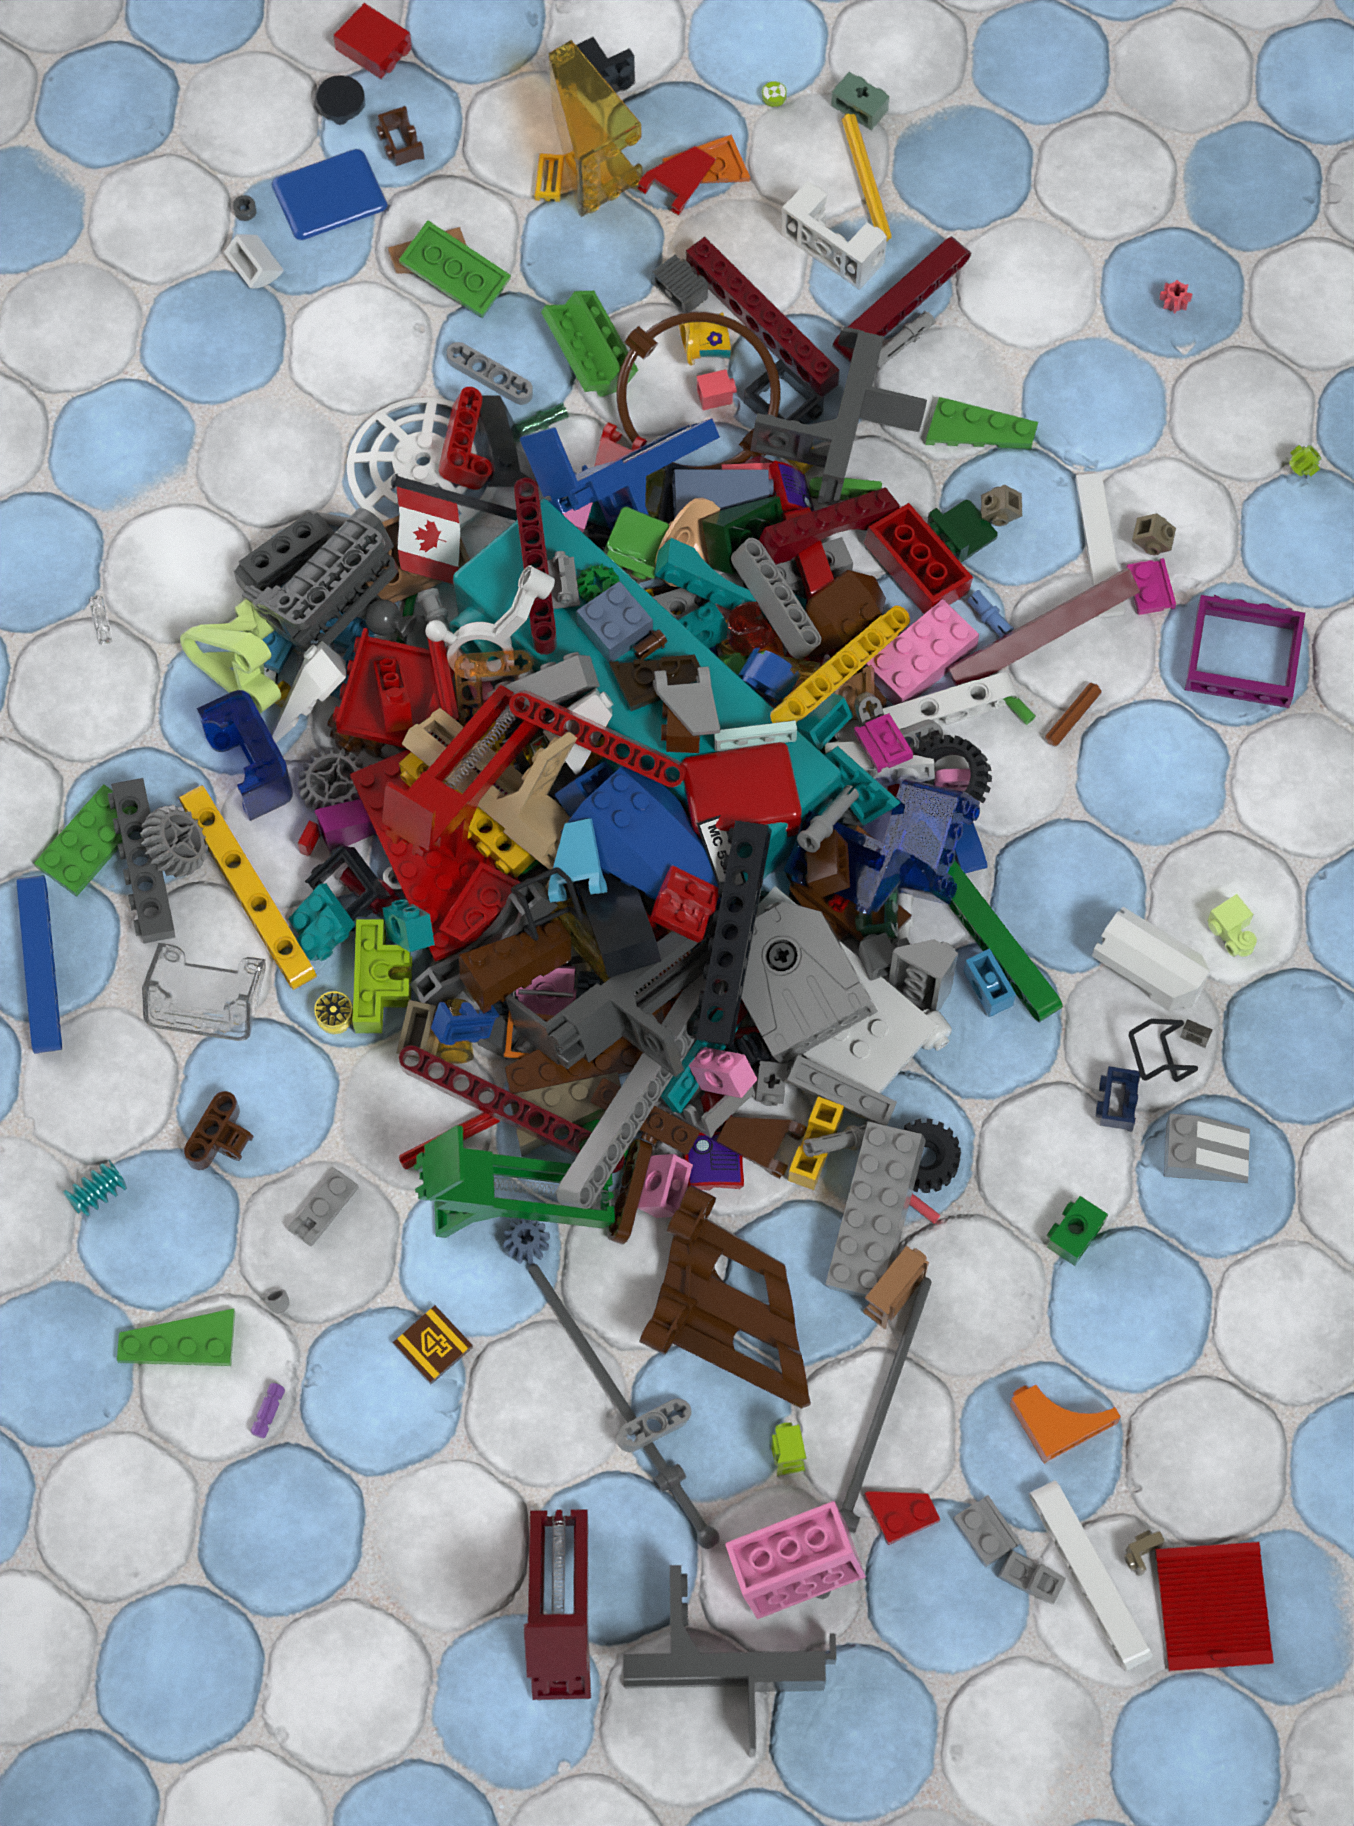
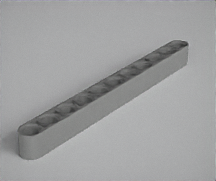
[557,974,726,1209]

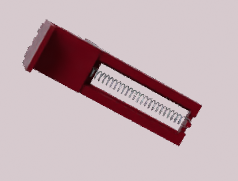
[524,1509,591,1700]

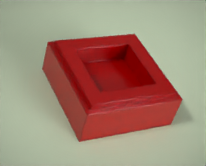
[298,820,321,857]

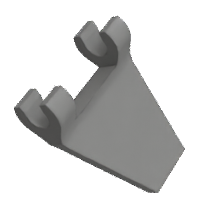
[653,667,720,736]

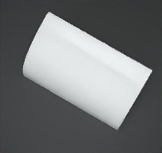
[224,234,284,288]

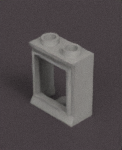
[669,1086,756,1138]

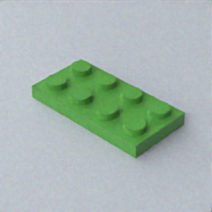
[399,220,511,318]
[34,784,138,897]

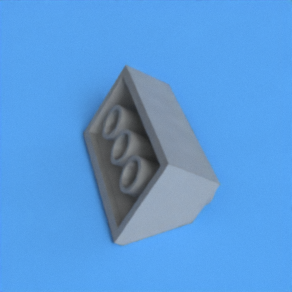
[889,939,958,1011]

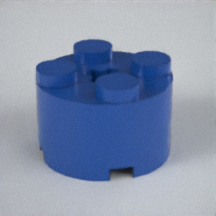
[738,648,800,708]

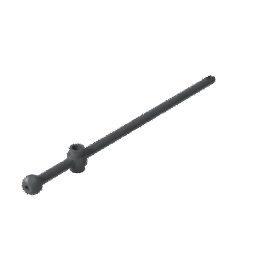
[529,1264,720,1549]
[816,1277,932,1599]

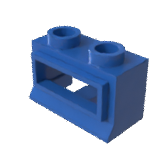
[431,1002,499,1045]

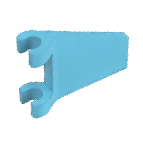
[548,818,607,902]

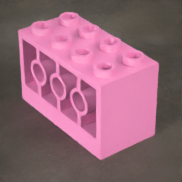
[725,1501,866,1619]

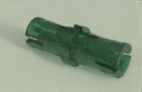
[516,403,569,437]

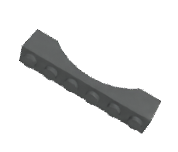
[410,878,558,1008]

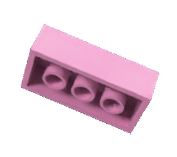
[865,599,979,705]

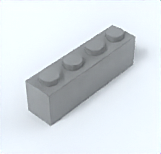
[487,652,600,724]

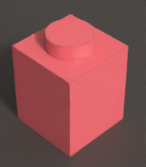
[697,369,736,411]

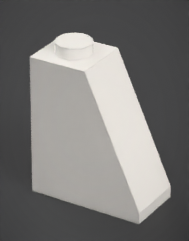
[543,688,613,774]

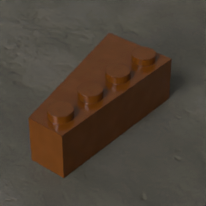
[459,919,571,1014]

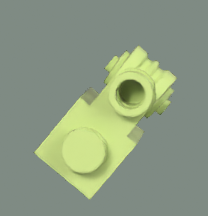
[1208,894,1257,957]

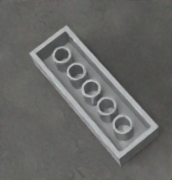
[825,1122,926,1298]

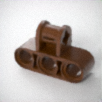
[184,1091,254,1170]

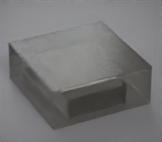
[1180,1019,1213,1048]

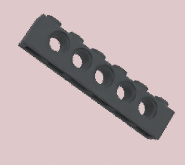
[108,778,175,944]

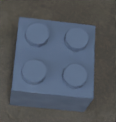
[576,581,653,662]

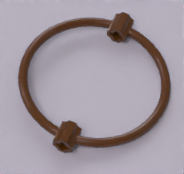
[616,312,781,470]

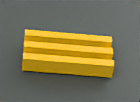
[535,153,565,202]

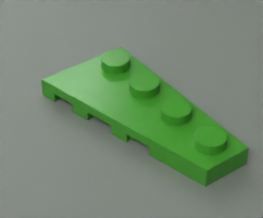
[925,397,1038,449]
[117,1308,235,1366]

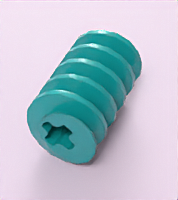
[63,1160,127,1217]

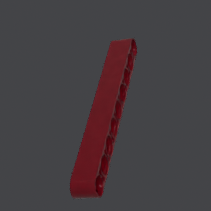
[399,1046,624,1173]

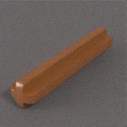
[1045,682,1102,747]

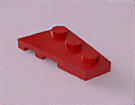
[439,861,521,945]

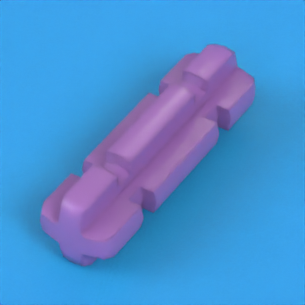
[251,1383,285,1438]

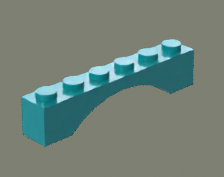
[654,537,807,630]

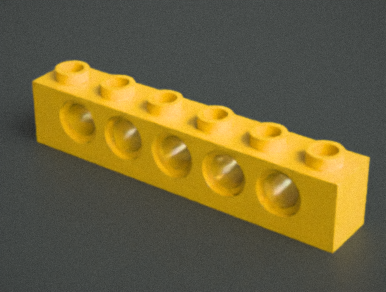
[399,752,536,879]

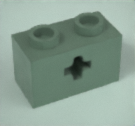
[831,72,890,130]

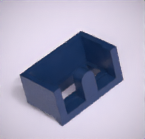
[1095,1066,1141,1132]

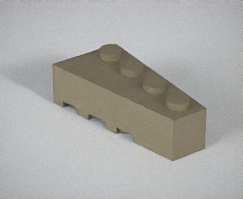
[510,1072,621,1157]

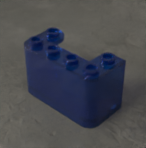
[196,690,294,821]
[874,779,980,905]

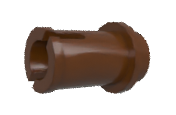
[632,629,668,659]

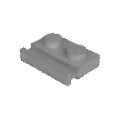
[953,1495,1021,1568]

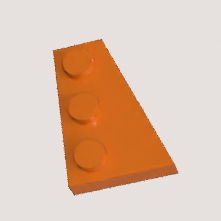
[662,134,750,184]

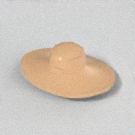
[655,498,721,588]

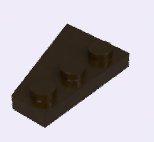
[609,654,701,711]

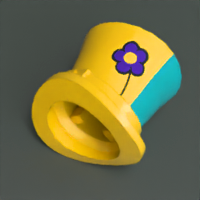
[679,312,731,366]

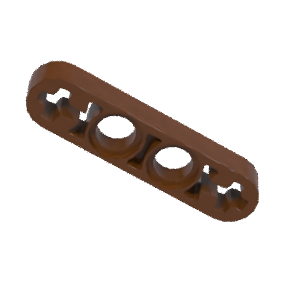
[608,1139,652,1245]

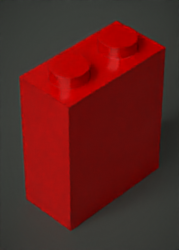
[333,2,412,79]

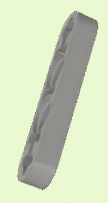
[447,342,533,405]

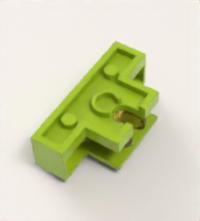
[352,919,412,1033]

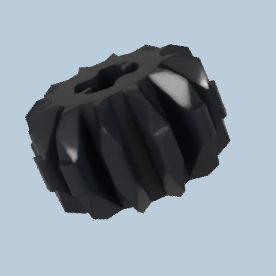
[725,1032,772,1070]

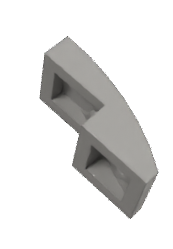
[998,1551,1066,1604]

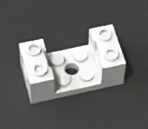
[781,181,887,290]

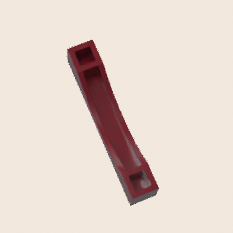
[759,487,900,565]

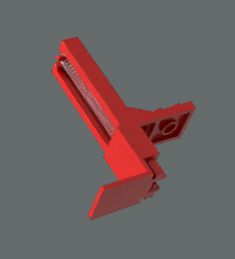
[382,684,546,863]

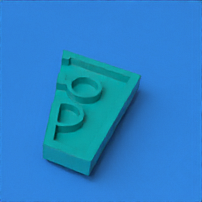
[824,746,901,826]

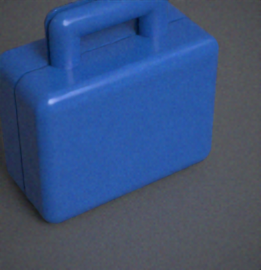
[272,149,387,240]

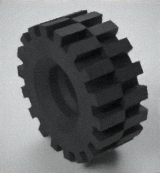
[904,1119,961,1193]

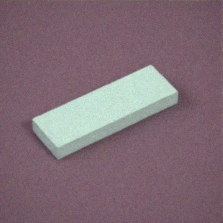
[714,721,797,751]

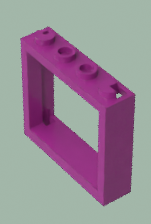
[1185,595,1306,708]

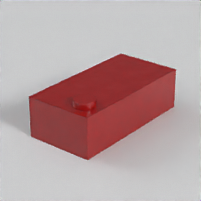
[864,503,973,614]

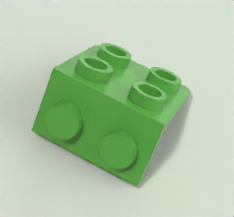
[603,506,670,580]

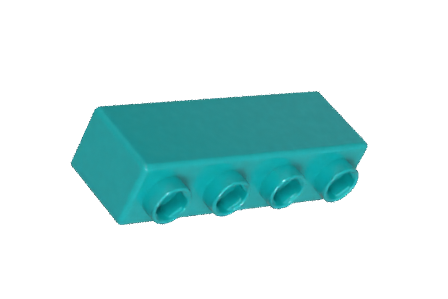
[449,498,841,882]

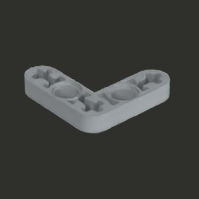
[854,692,943,754]

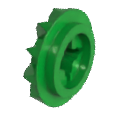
[577,563,619,602]

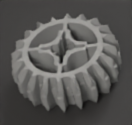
[297,748,365,814]
[140,804,209,878]

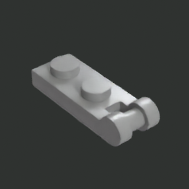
[288,1169,359,1247]

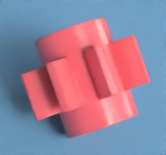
[1159,280,1192,313]

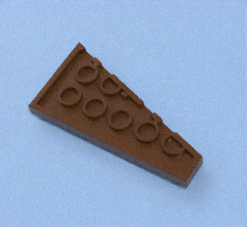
[505,1006,664,1094]

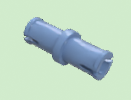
[967,590,1014,638]

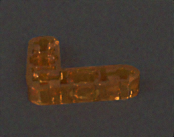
[454,650,534,727]

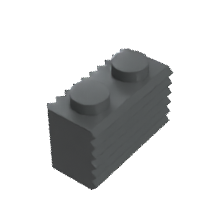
[652,254,708,313]

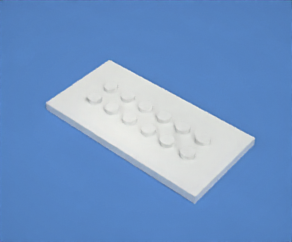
[726,886,938,1094]

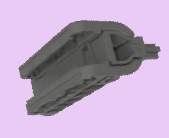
[242,508,398,652]

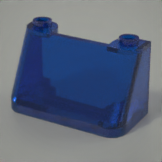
[783,811,917,915]

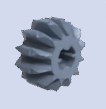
[503,1219,550,1264]

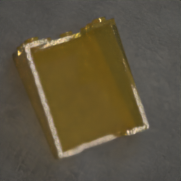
[548,40,642,217]

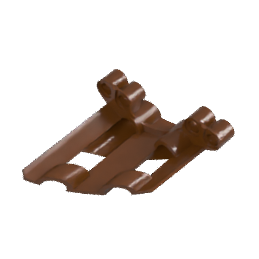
[639,1185,811,1409]

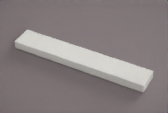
[1075,473,1125,618]

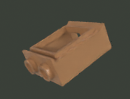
[863,1246,929,1330]

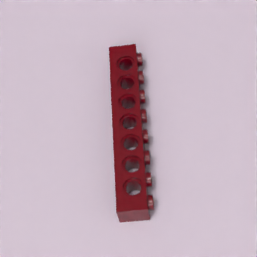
[686,236,840,397]

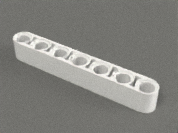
[1029,1480,1152,1672]

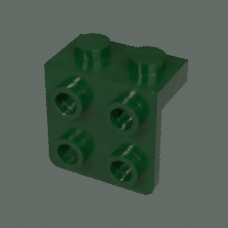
[927,499,998,563]

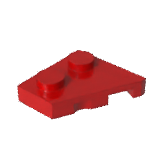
[864,1491,941,1545]

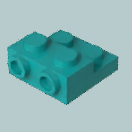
[288,883,355,961]

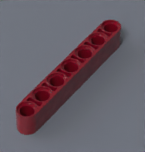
[832,236,971,363]
[514,478,557,655]

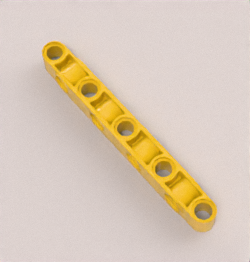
[770,605,910,723]
[178,785,317,990]

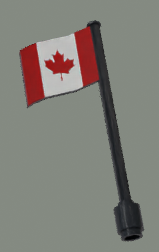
[391,473,611,585]

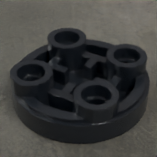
[315,75,366,125]

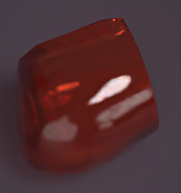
[727,601,774,656]

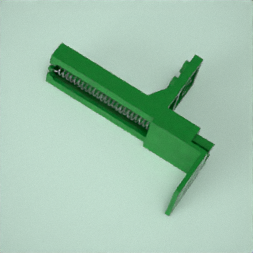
[414,1125,615,1238]

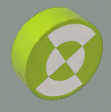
[762,81,787,107]

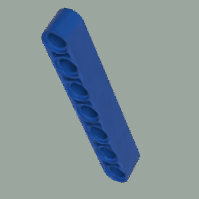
[17,875,62,1054]

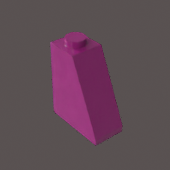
[315,799,376,852]

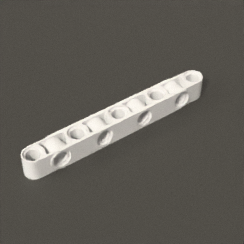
[829,672,1018,743]

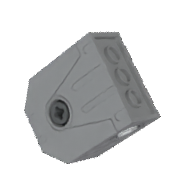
[742,902,878,1064]

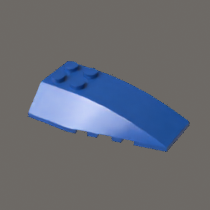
[561,766,721,909]

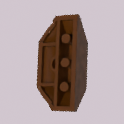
[805,570,886,658]

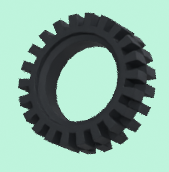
[908,735,992,821]

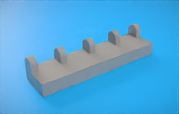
[783,1055,897,1126]

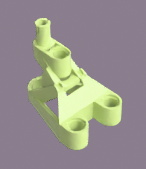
[180,599,281,714]

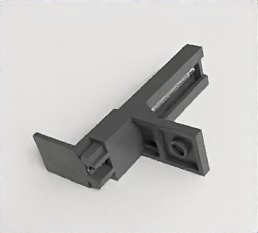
[505,912,716,1077]

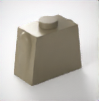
[396,1000,437,1061]

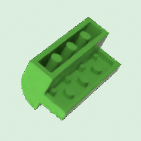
[541,290,638,397]

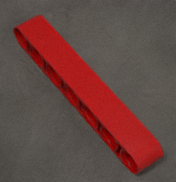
[509,690,686,787]

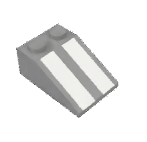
[1164,1114,1250,1183]

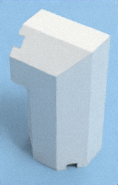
[1092,907,1210,1011]

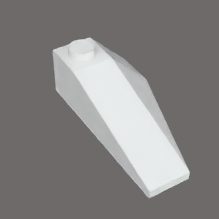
[270,641,346,744]
[825,741,935,790]

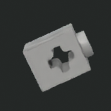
[756,1061,788,1106]

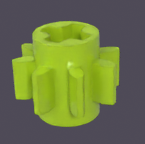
[1289,445,1321,476]

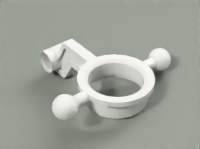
[425,565,555,682]

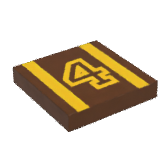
[393,1305,473,1385]

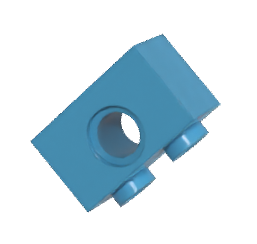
[963,949,1016,1017]

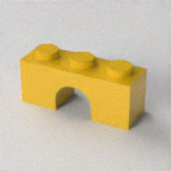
[788,1096,844,1190]

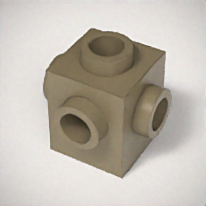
[981,485,1022,527]
[1132,513,1176,555]

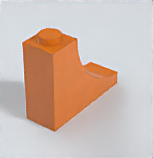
[1009,1384,1121,1463]

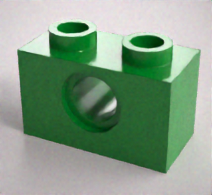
[1047,1196,1108,1266]

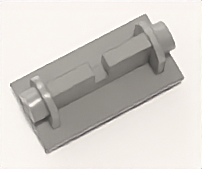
[547,551,580,609]

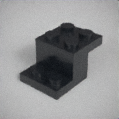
[550,37,635,104]

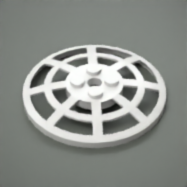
[347,398,498,528]

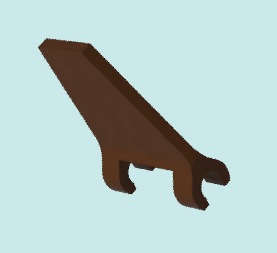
[716,1117,807,1179]

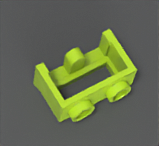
[771,1422,806,1476]

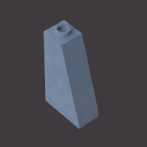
[672,470,773,519]

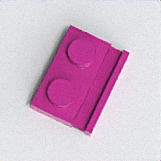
[1126,558,1176,615]
[854,713,913,773]

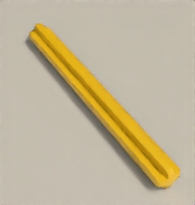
[842,113,892,242]

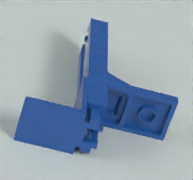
[520,418,720,531]

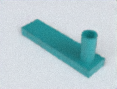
[661,1010,738,1114]

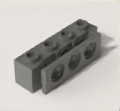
[234,511,335,592]

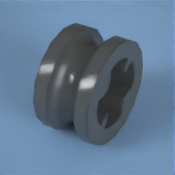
[233,195,257,221]

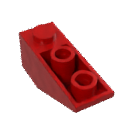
[373,658,413,733]

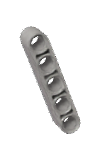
[731,538,821,660]

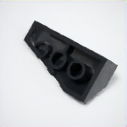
[478,395,539,487]

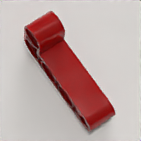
[438,386,493,490]
[783,507,834,606]

